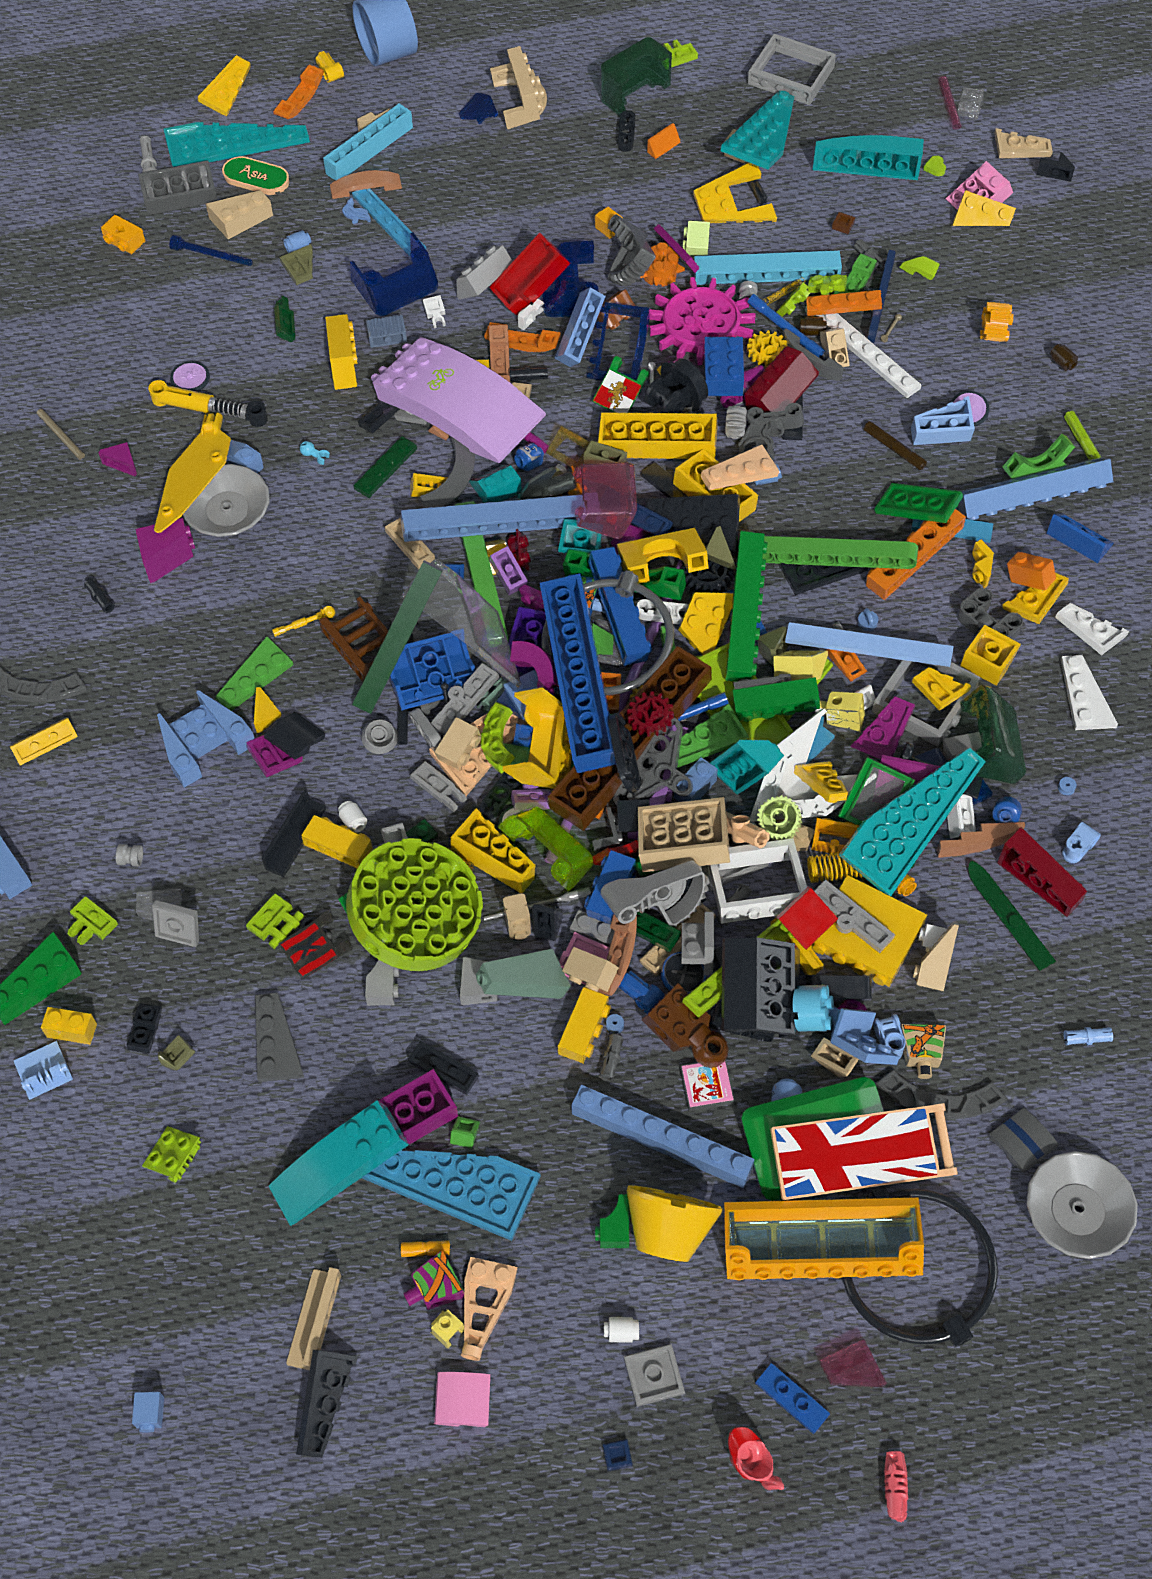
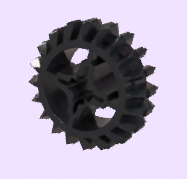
[680,560,734,593]

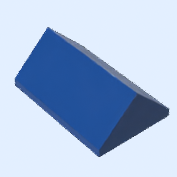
[1047,513,1114,563]

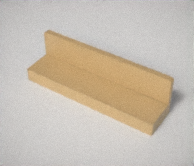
[286,1267,341,1370]

